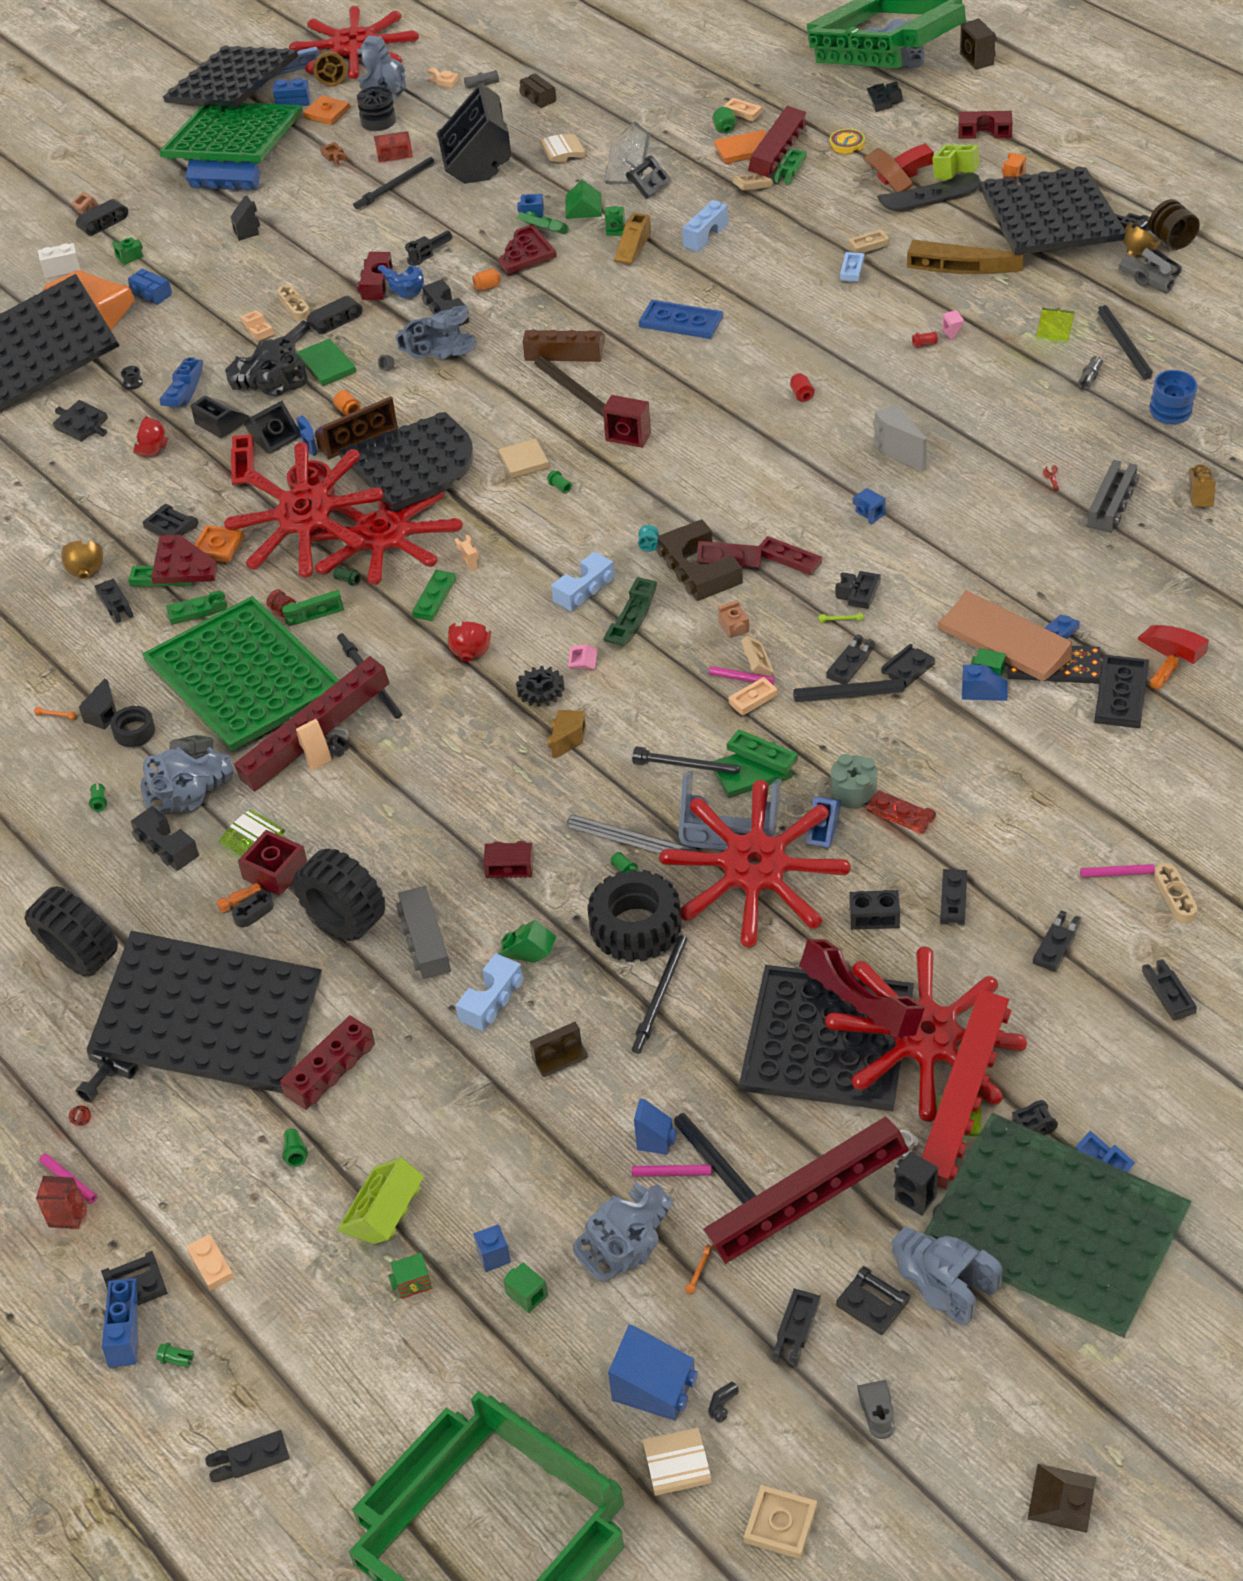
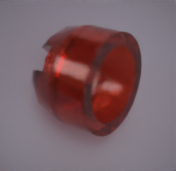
[68,1105,91,1126]

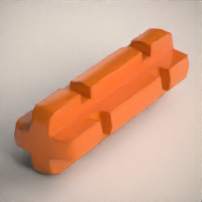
[1149,655,1179,690]
[217,883,262,913]

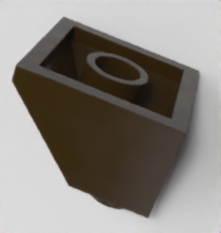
[1027,1464,1096,1533]

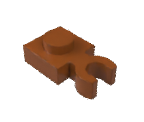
[320,142,347,166]

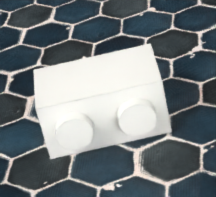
[38,243,80,278]

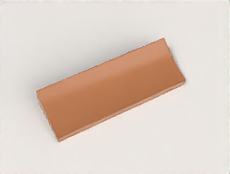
[938,590,1072,682]

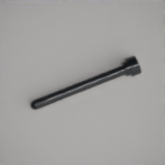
[632,746,741,774]

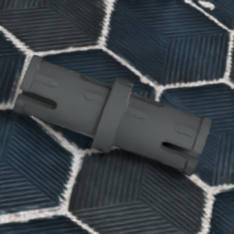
[464,70,499,89]
[1078,356,1103,390]

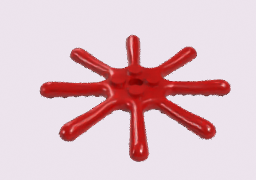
[289,6,419,79]
[224,442,383,578]
[310,491,463,585]
[659,780,851,948]
[825,946,1027,1122]

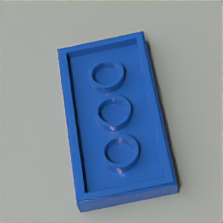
[639,300,723,339]

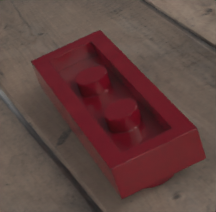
[759,536,822,575]
[697,541,762,567]

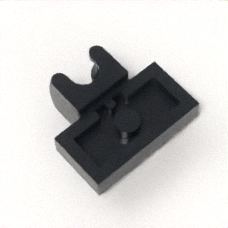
[867,81,903,112]
[835,571,881,609]

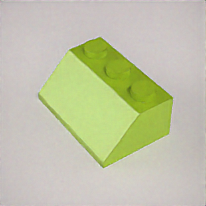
[337,1157,424,1244]

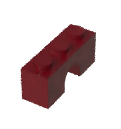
[958,111,1013,139]
[357,252,393,300]

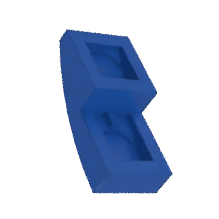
[296,415,317,456]
[1072,1130,1135,1182]

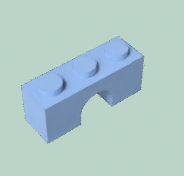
[682,200,728,252]
[551,551,615,612]
[456,953,523,1031]

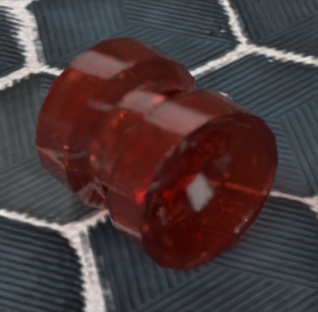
[266,589,296,618]

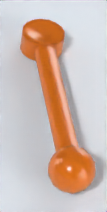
[34,707,77,720]
[685,1245,712,1294]

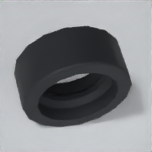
[110,706,155,747]

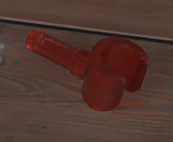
[1043,465,1059,491]

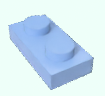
[840,252,864,282]

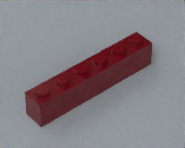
[748,105,807,178]

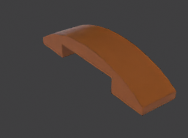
[863,148,914,192]

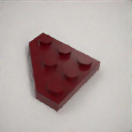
[499,224,557,275]
[151,535,218,584]

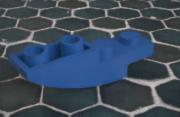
[160,357,203,407]

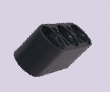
[76,199,128,236]
[307,296,363,334]

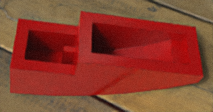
[877,143,934,185]
[231,434,255,485]
[1138,625,1209,664]

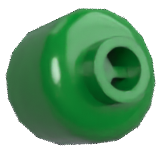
[712,107,737,133]

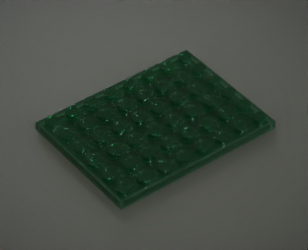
[923,1113,1192,1339]

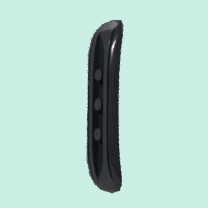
[877,173,981,211]

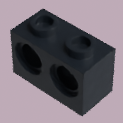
[849,890,900,930]
[893,1151,938,1216]

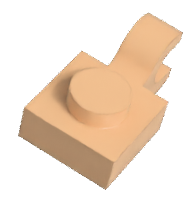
[427,67,459,88]
[455,535,479,571]

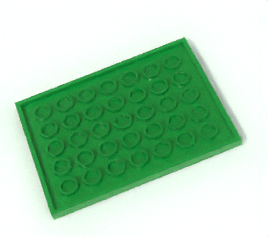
[159,103,303,164]
[142,596,339,752]

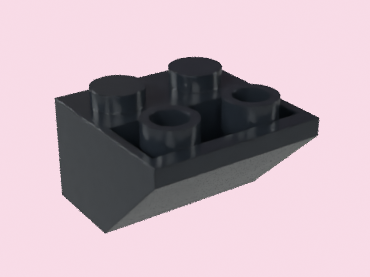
[190,396,249,438]

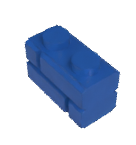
[273,78,311,105]
[128,268,172,305]

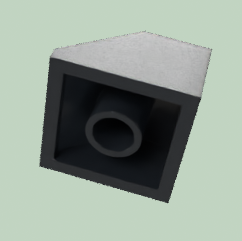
[243,401,301,453]

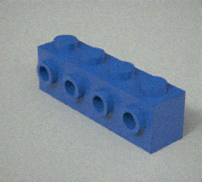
[185,159,261,191]

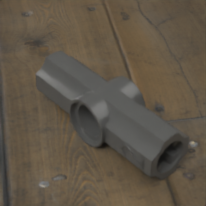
[1118,255,1176,293]

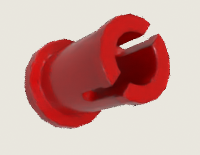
[912,331,938,348]

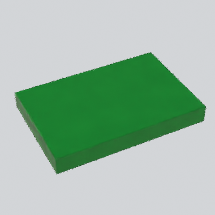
[297,338,356,386]
[713,742,793,798]

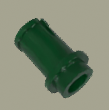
[333,566,361,586]

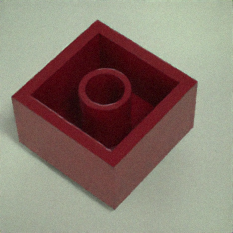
[603,395,651,448]
[238,830,307,896]

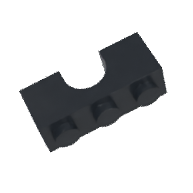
[422,279,469,326]
[131,806,199,871]

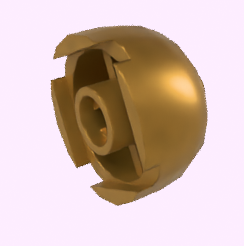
[313,51,347,87]
[1122,222,1162,258]
[61,540,103,579]

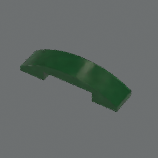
[603,577,657,646]

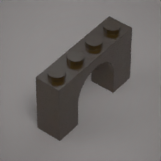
[656,519,743,601]

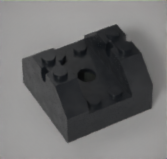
[437,83,511,184]

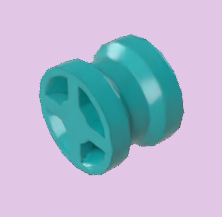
[638,525,659,552]

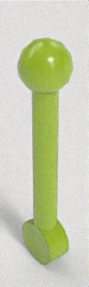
[818,613,864,623]

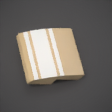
[540,134,586,163]
[642,1428,712,1496]

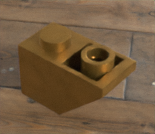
[548,710,586,758]

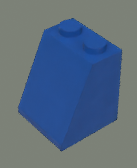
[608,1324,698,1421]

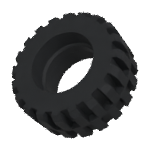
[293,848,385,941]
[587,869,682,962]
[24,886,118,977]

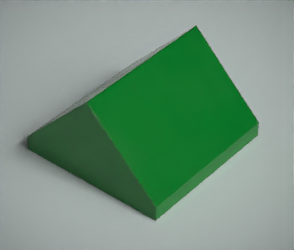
[565,179,602,219]

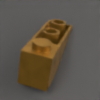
[614,212,651,265]
[1189,465,1216,507]

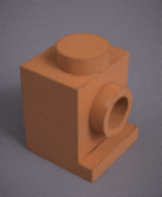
[71,192,99,215]
[718,600,749,638]

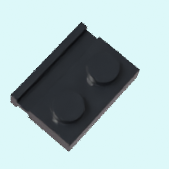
[881,644,935,688]

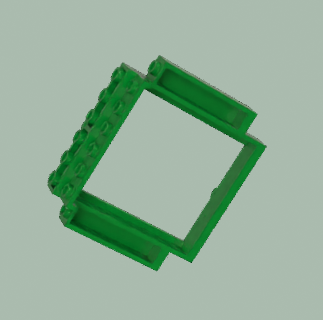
[807,0,966,68]
[349,1391,625,1581]

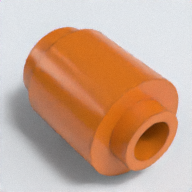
[472,268,501,291]
[333,390,360,416]

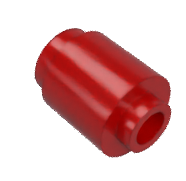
[790,373,815,402]

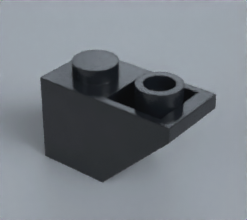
[230,195,260,241]
[79,678,117,730]

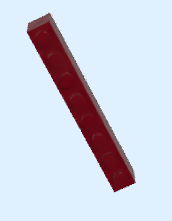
[234,656,390,792]
[703,1116,909,1264]

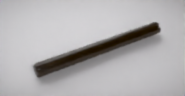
[534,355,605,416]

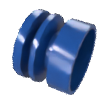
[1149,370,1197,424]

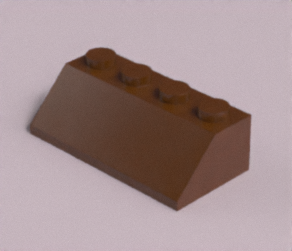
[523,329,605,362]
[315,396,398,460]

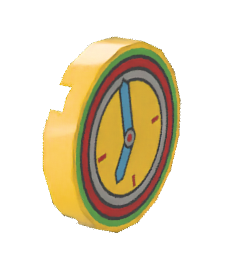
[830,129,865,154]

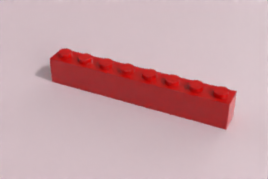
[921,989,1012,1189]

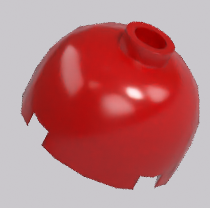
[133,416,168,457]
[448,621,491,662]

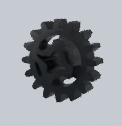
[516,666,565,707]

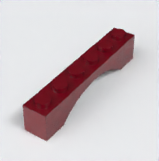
[799,939,925,1038]

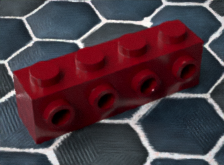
[280,1015,375,1110]

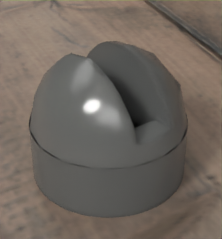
[378,355,395,370]

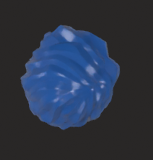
[378,265,424,298]

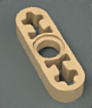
[277,285,310,321]
[1154,863,1197,924]

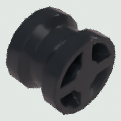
[121,366,143,390]

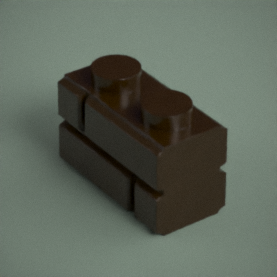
[519,73,557,108]

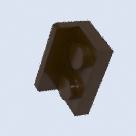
[529,1022,588,1077]

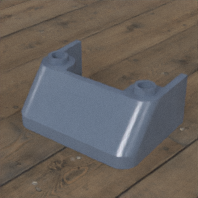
[679,771,781,850]

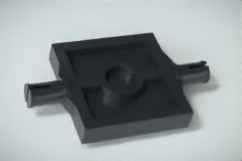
[53,399,108,442]

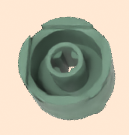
[831,754,878,809]

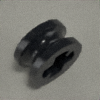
[327,735,349,757]

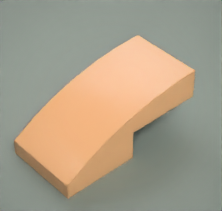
[240,310,275,341]
[296,719,332,770]

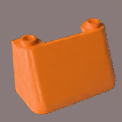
[42,270,135,330]

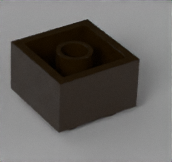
[960,18,997,70]

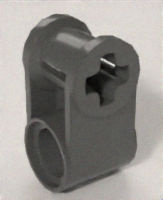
[857,1380,895,1439]

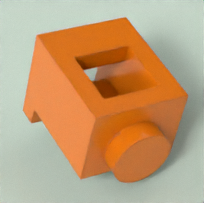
[1002,152,1026,177]

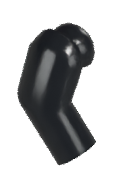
[708,1381,739,1423]

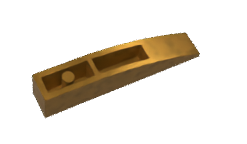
[907,239,1024,274]

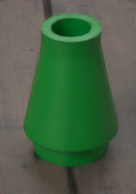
[282,1129,308,1167]

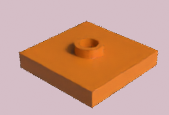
[303,95,350,125]
[194,525,245,563]

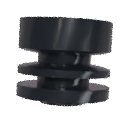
[356,86,396,131]

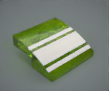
[218,809,286,856]

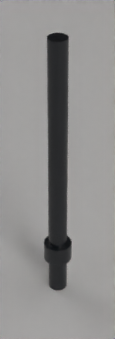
[353,157,434,209]
[337,633,402,719]
[631,935,687,1054]

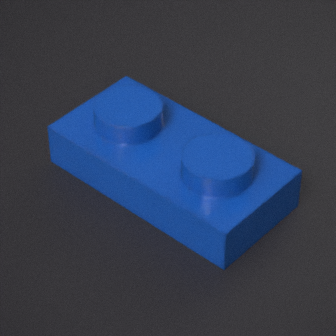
[1045,614,1080,639]

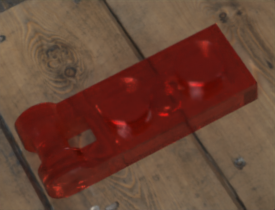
[867,790,936,834]

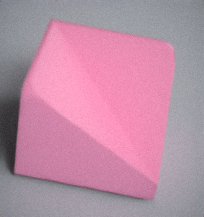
[942,310,964,340]
[568,644,597,670]

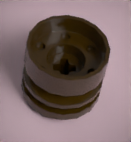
[1148,199,1200,250]

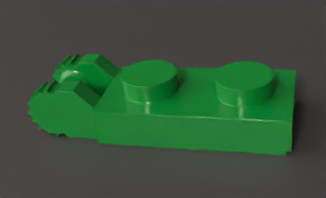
[774,149,807,185]
[518,211,569,235]
[166,590,228,625]
[282,590,344,626]

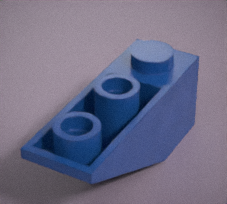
[102,1278,138,1367]

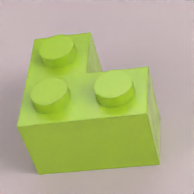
[933,145,980,181]

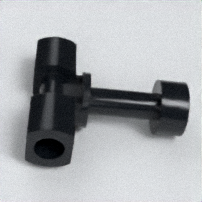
[75,1054,139,1103]

